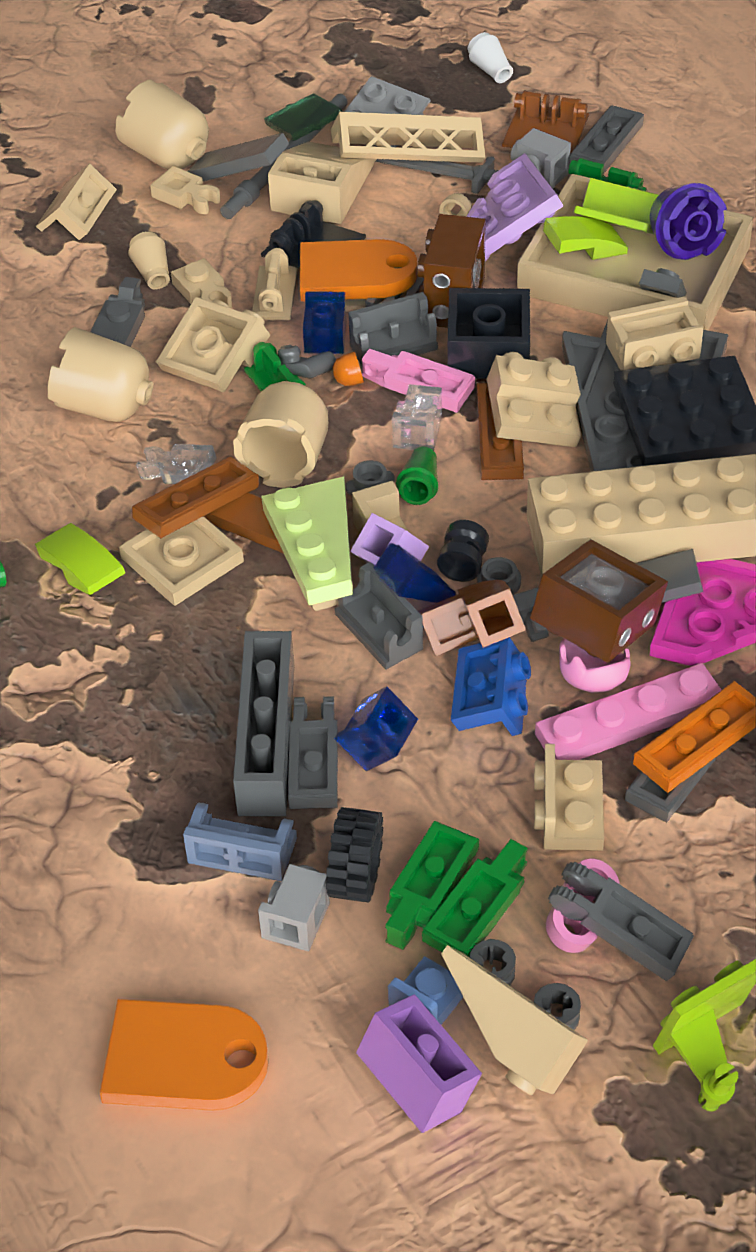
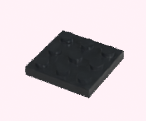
[613,356,756,466]

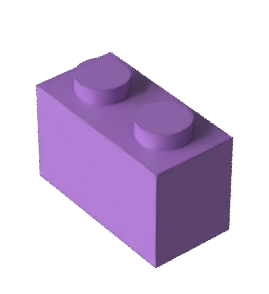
[356,994,482,1133]

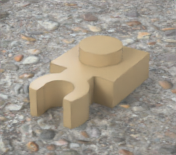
[150,166,220,214]
[171,258,232,308]

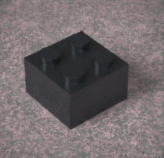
[447,288,530,379]

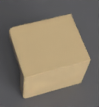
[352,481,408,534]

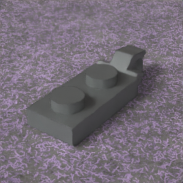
[90,277,145,347]

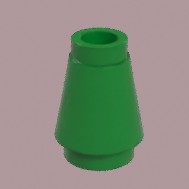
[396,447,438,505]

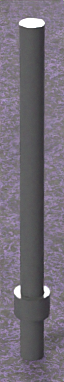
[220,94,348,219]

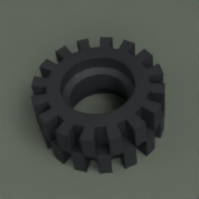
[326,807,384,903]

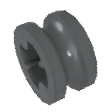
[470,939,516,985]
[534,983,581,1030]

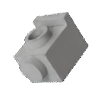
[511,128,571,189]
[258,864,330,952]

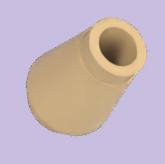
[128,232,170,289]

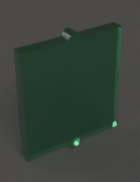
[264,93,343,141]

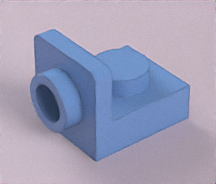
[388,956,463,1025]

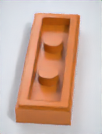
[633,681,756,793]

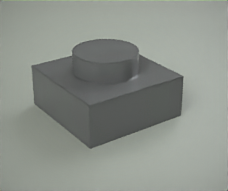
[639,268,687,298]

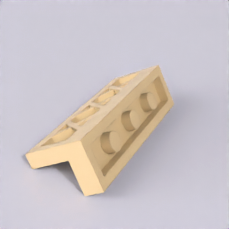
[331,112,486,163]

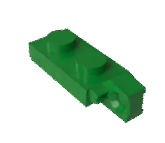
[385,821,479,950]
[422,839,528,957]

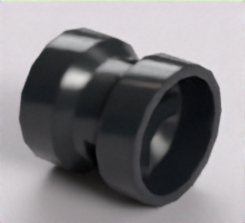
[437,520,489,582]

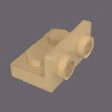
[534,743,604,851]

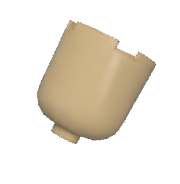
[115,80,209,170]
[48,327,153,422]
[233,381,328,488]

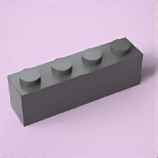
[233,631,295,816]

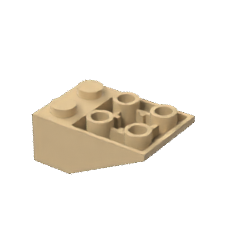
[268,141,377,224]

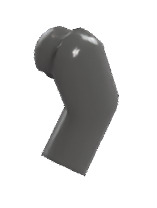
[278,345,336,379]

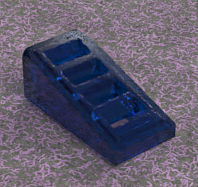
[374,543,456,603]

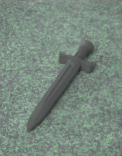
[375,157,499,194]

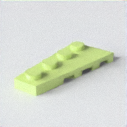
[261,476,353,605]

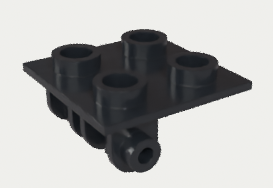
[261,200,366,269]

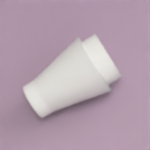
[468,32,513,83]

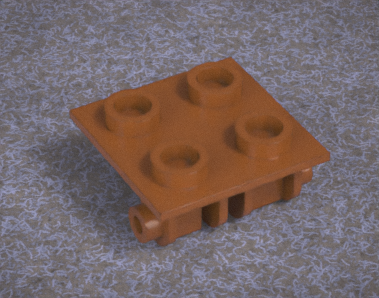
[502,90,589,154]

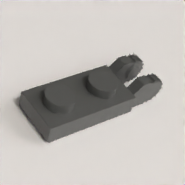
[288,696,338,809]
[548,862,694,981]

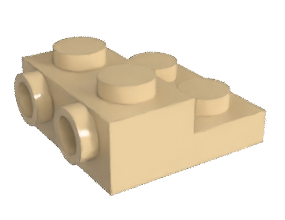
[156,297,270,392]
[487,352,581,447]

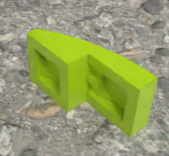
[543,216,628,260]
[35,523,125,595]

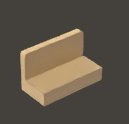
[36,163,117,240]

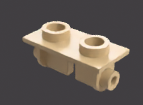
[252,248,298,321]

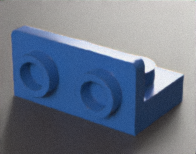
[451,637,531,736]

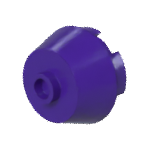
[650,183,727,260]

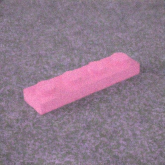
[535,663,721,760]

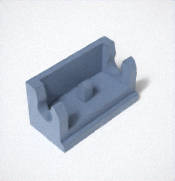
[183,802,297,881]

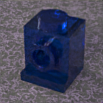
[303,292,347,354]
[335,686,418,771]

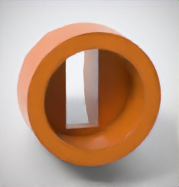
[333,351,364,386]

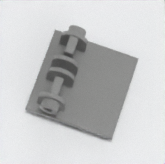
[344,76,431,148]

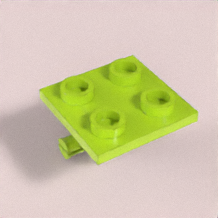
[653,959,756,1111]

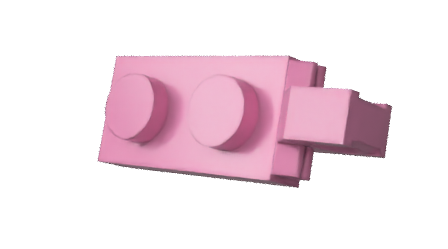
[362,349,475,413]

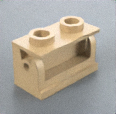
[606,296,704,371]

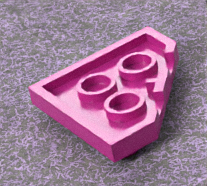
[649,559,756,666]

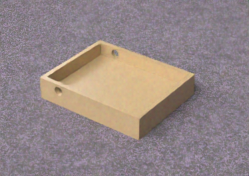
[517,174,754,330]

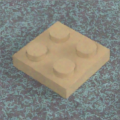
[119,517,244,606]

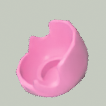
[559,638,631,693]

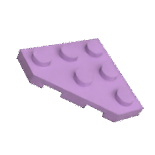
[466,153,563,266]

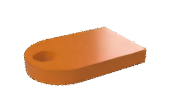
[300,239,417,301]
[100,999,269,1110]

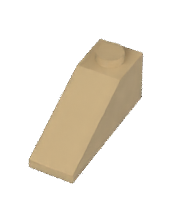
[441,945,588,1095]

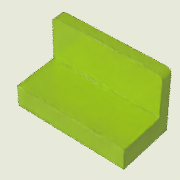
[574,178,659,235]

